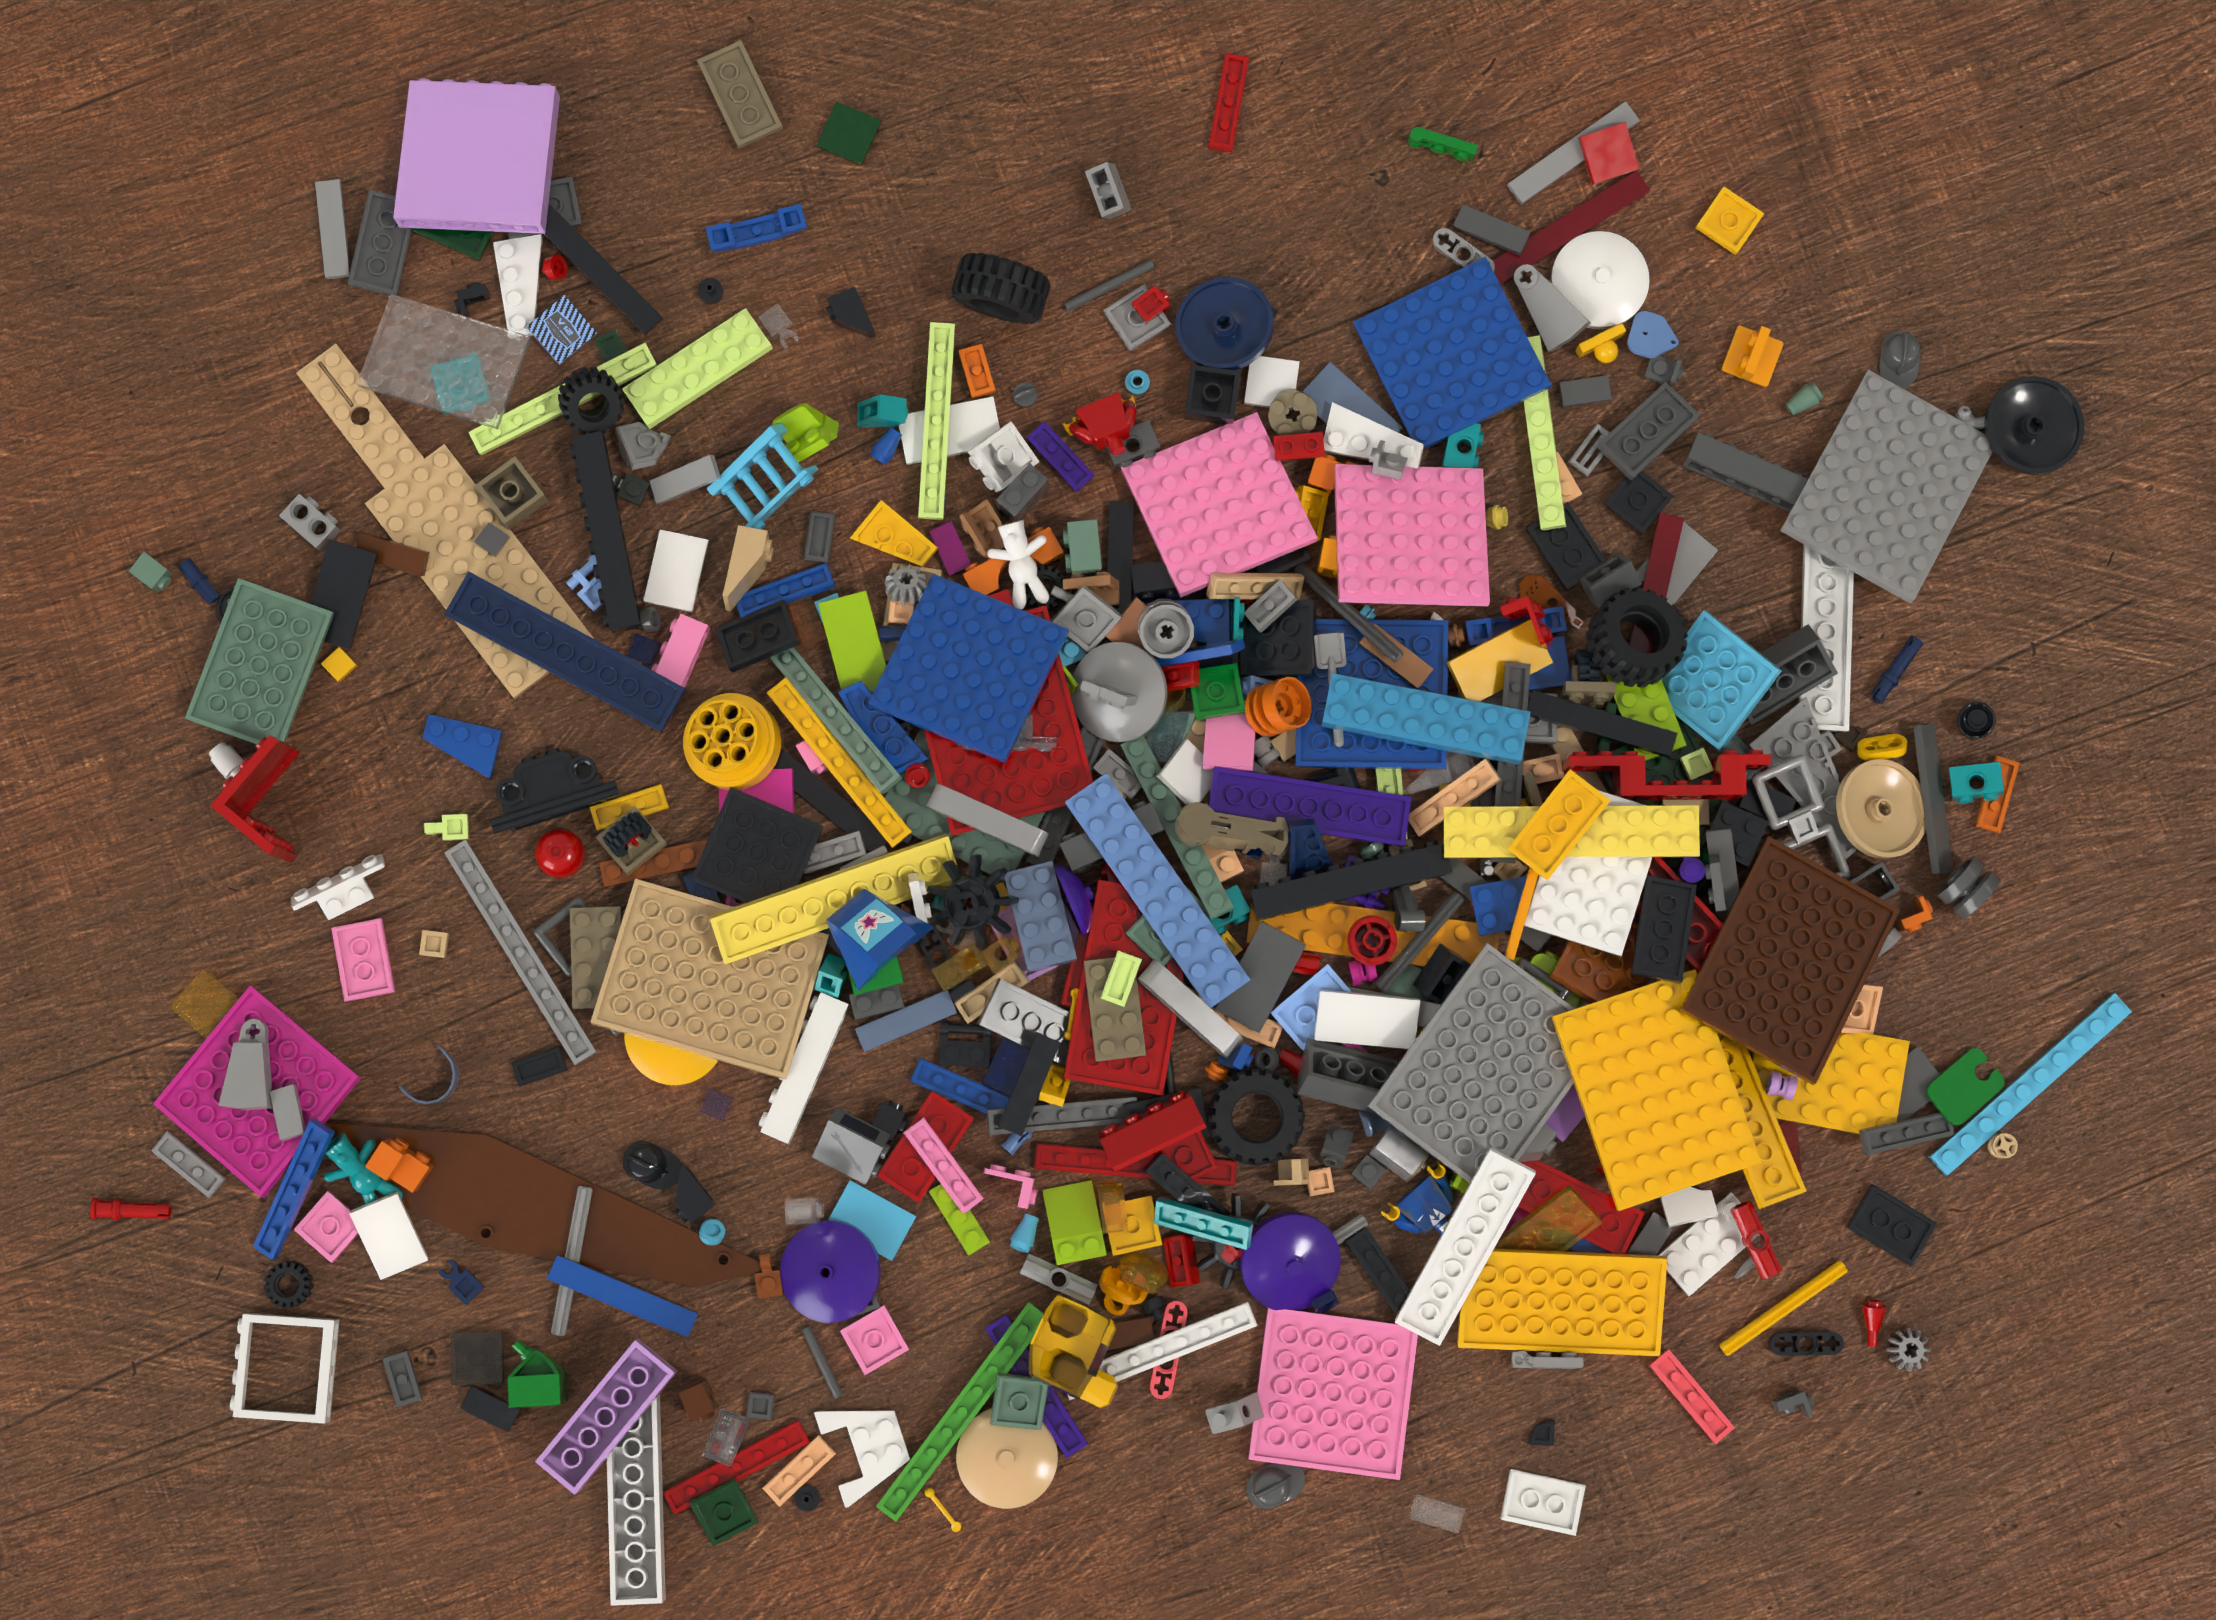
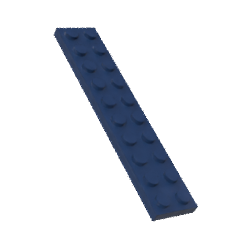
[444,571,686,733]

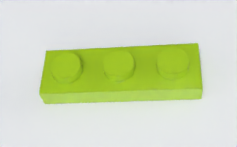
[929,1184,990,1256]

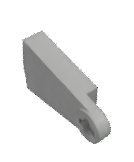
[1514,264,1591,352]
[219,1019,273,1111]

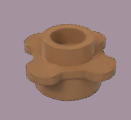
[1448,623,1466,649]

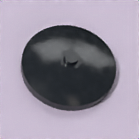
[1984,376,2084,475]

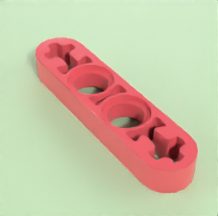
[1150,1301,1187,1399]

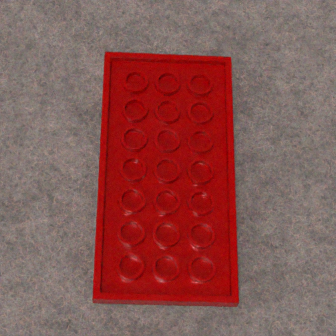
[1063,880,1184,1096]

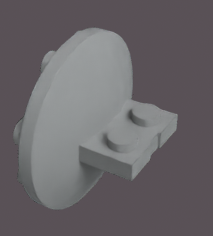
[1071,642,1167,742]

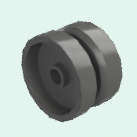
[1936,856,2001,919]

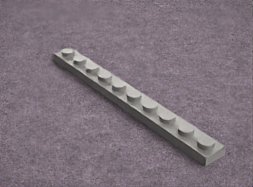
[444,839,597,1065]

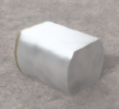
[1369,1125,1430,1182]

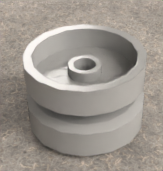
[1137,599,1194,658]

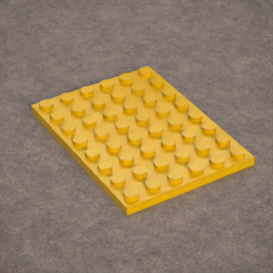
[1552,969,1762,1211]

